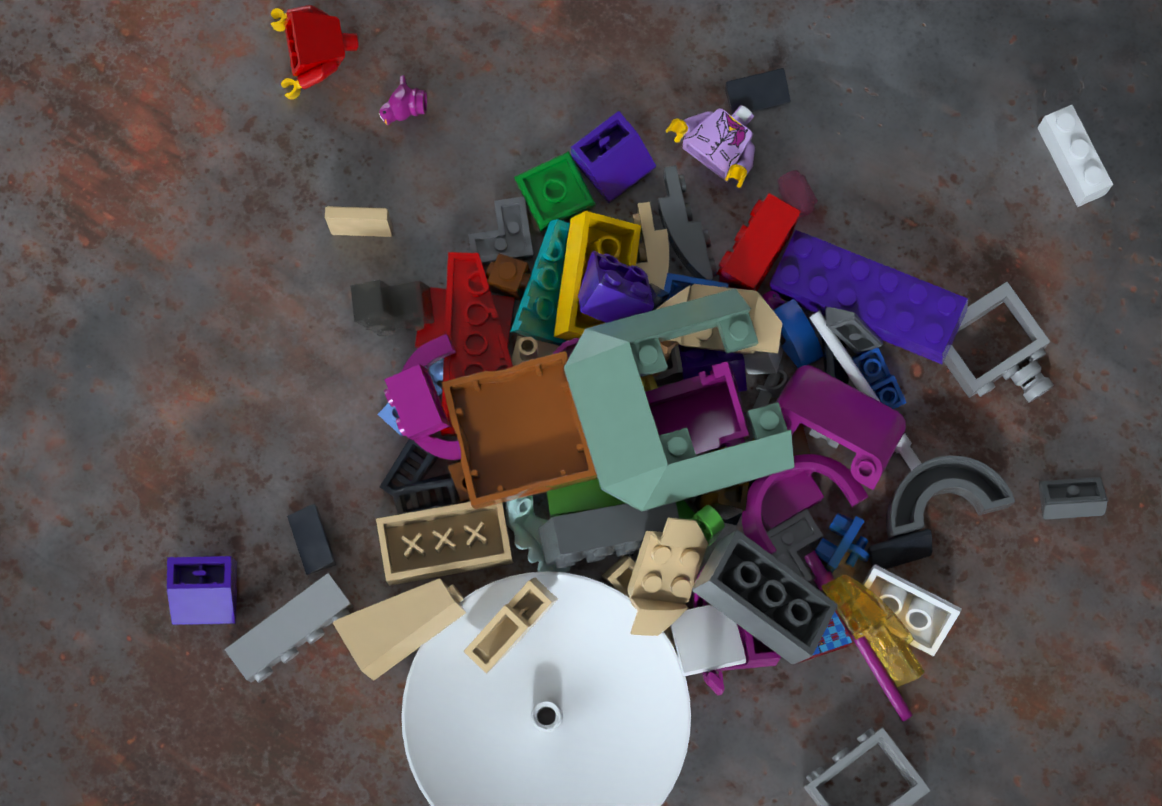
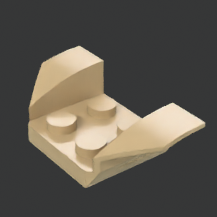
[657,284,782,355]
[627,517,709,636]

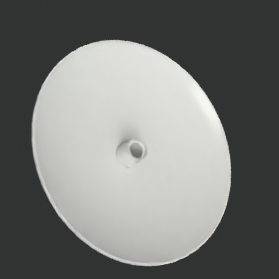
[402,571,691,806]

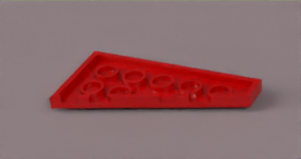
[441,252,513,436]

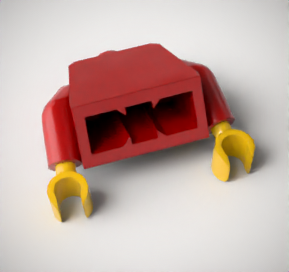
[271,5,358,100]

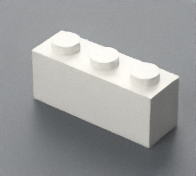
[1038,105,1113,207]

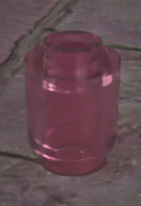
[777,170,818,217]

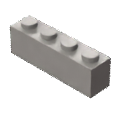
[224,573,354,683]

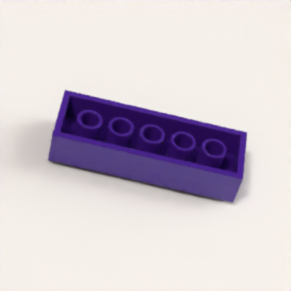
[770,230,968,364]

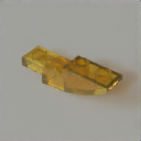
[821,574,925,687]

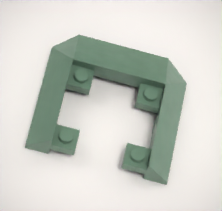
[563,288,795,512]

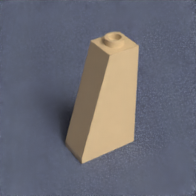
[333,578,466,681]

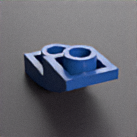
[773,299,824,368]
[851,347,907,409]

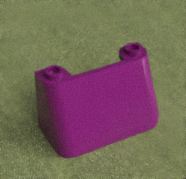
[645,361,751,455]
[775,365,906,490]

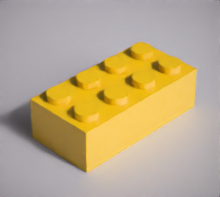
[553,211,641,340]

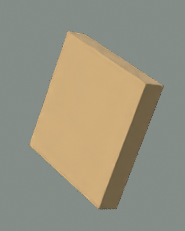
[325,206,393,237]

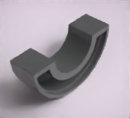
[886,455,1015,539]

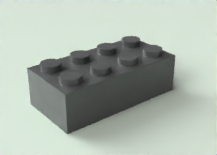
[538,502,679,568]
[692,530,838,665]

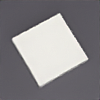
[670,605,746,677]

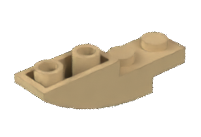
[632,202,669,290]

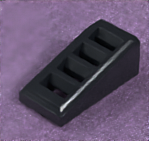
[380,439,438,503]
[391,473,462,515]

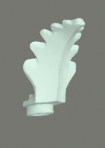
[503,495,570,573]

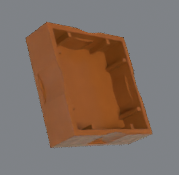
[442,351,598,509]

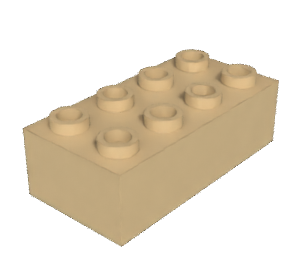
[376,502,513,586]

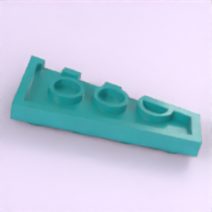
[511,219,570,346]

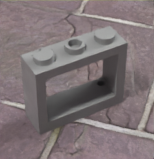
[944,282,1050,398]
[804,727,931,806]

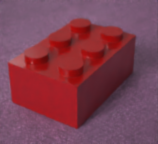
[717,193,801,291]

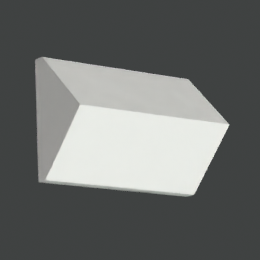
[850,565,962,656]

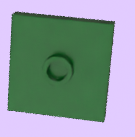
[514,151,595,232]

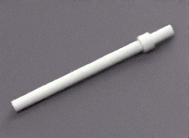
[809,311,922,471]

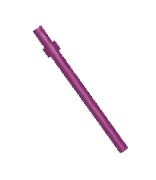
[804,551,913,722]

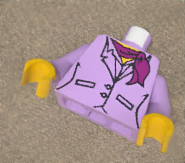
[665,105,755,188]

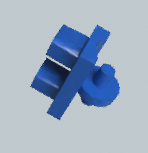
[815,513,870,573]

